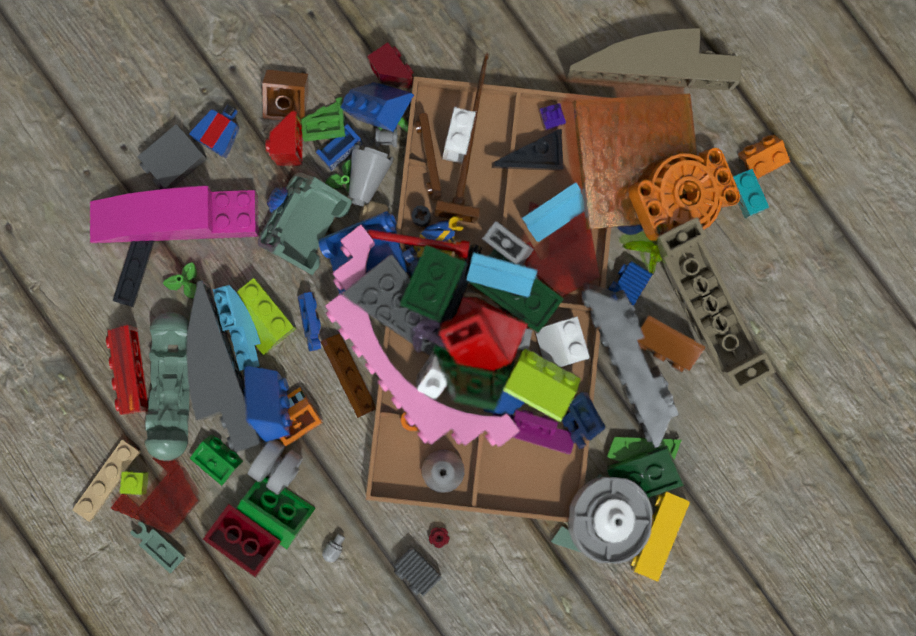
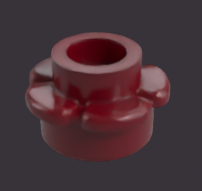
[429,527,450,548]

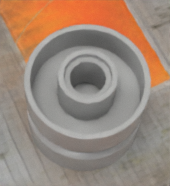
[248,439,304,495]

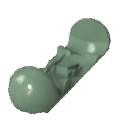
[145,312,190,461]

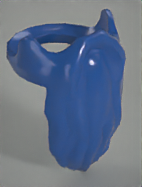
[267,187,288,214]

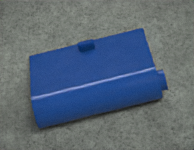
[319,211,408,295]

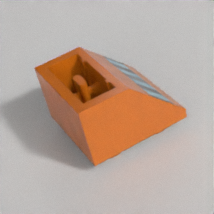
[280,387,323,446]

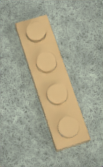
[72,439,141,522]

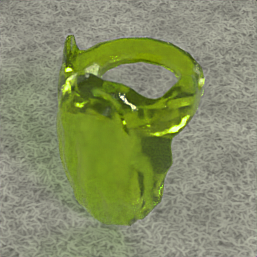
[622,241,662,275]

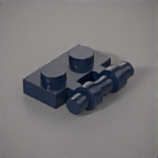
[561,392,606,449]

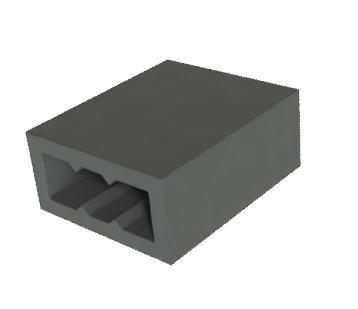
[138,124,207,189]

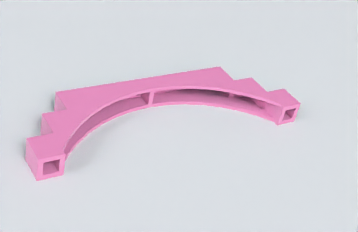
[325,225,520,447]

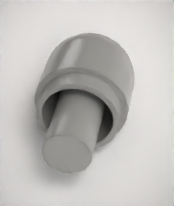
[322,533,345,562]

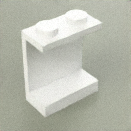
[442,108,476,164]

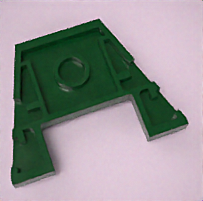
[433,342,515,410]

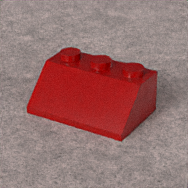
[266,111,303,166]

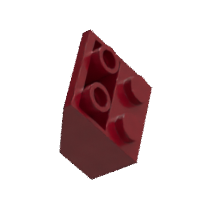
[367,42,414,89]

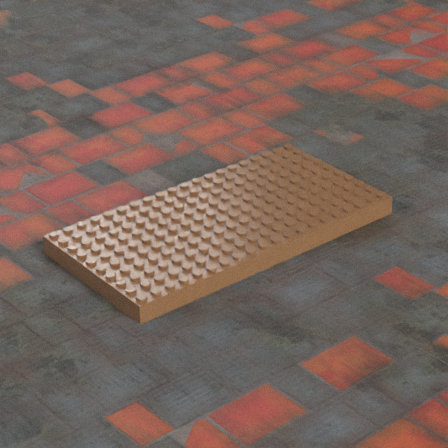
[366,77,624,522]

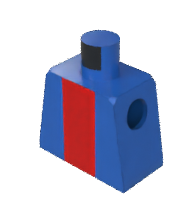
[189,105,239,159]

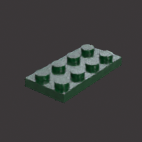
[469,248,564,334]

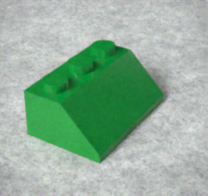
[237,476,316,549]

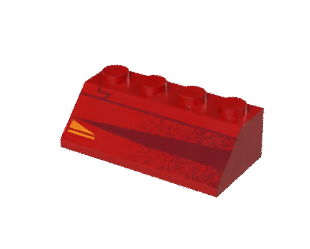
[106,325,149,415]

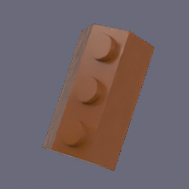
[637,315,705,372]

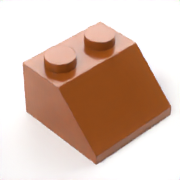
[262,70,308,122]

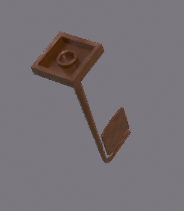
[434,53,489,224]

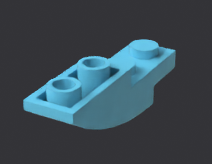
[213,285,261,371]

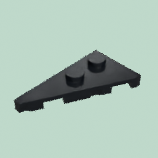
[492,129,563,171]

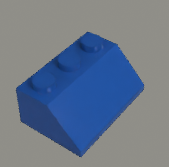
[340,82,414,132]
[244,366,291,442]

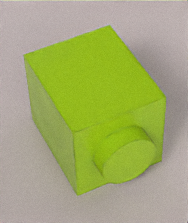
[120,471,149,495]

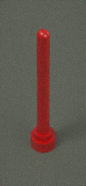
[367,230,470,258]

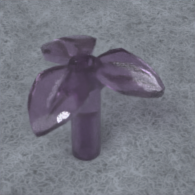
[413,319,447,353]

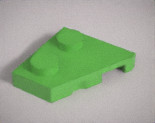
[302,97,346,142]

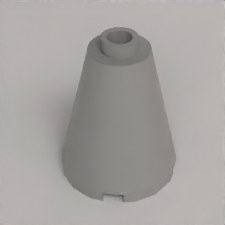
[349,145,394,206]
[422,450,465,493]

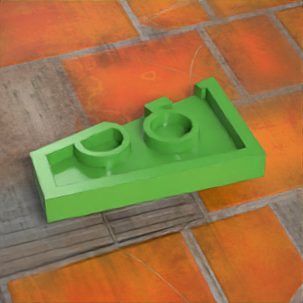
[606,437,682,462]

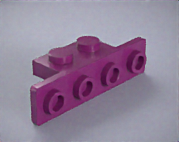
[492,410,574,455]

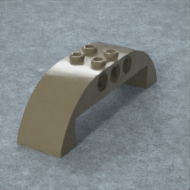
[658,217,776,392]

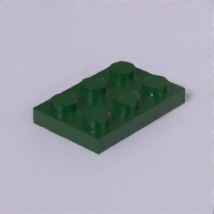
[400,245,466,322]
[607,446,684,498]

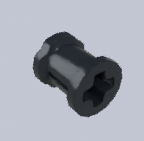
[411,205,431,227]

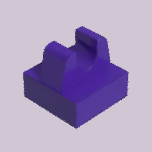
[539,103,566,130]

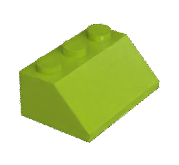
[236,278,296,355]
[504,348,581,421]

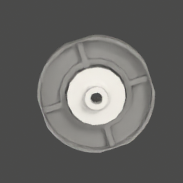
[569,477,652,563]

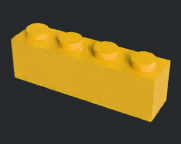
[630,492,690,582]

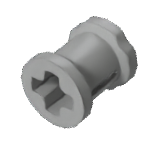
[375,128,398,147]

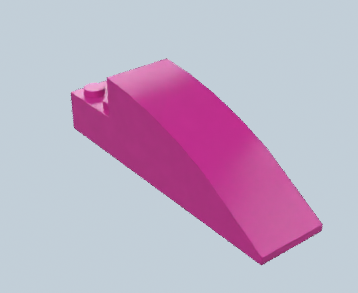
[90,186,259,243]

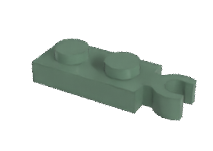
[130,521,186,574]

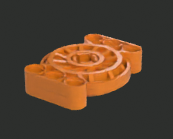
[628,148,740,241]

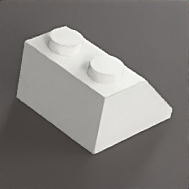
[535,317,590,367]

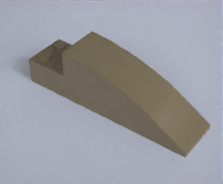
[567,28,742,91]

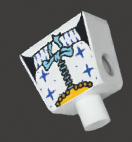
[417,351,446,399]

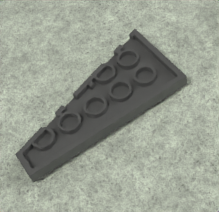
[340,254,458,364]

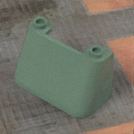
[258,172,352,275]

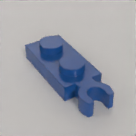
[297,292,321,352]

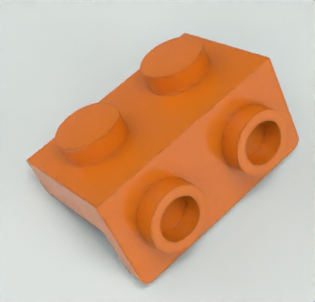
[738,135,790,179]

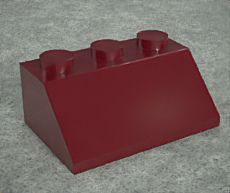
[202,504,281,578]

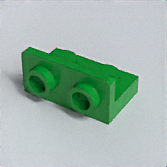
[189,434,243,486]

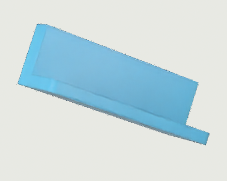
[522,183,590,242]
[467,253,537,297]

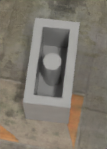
[483,221,534,266]

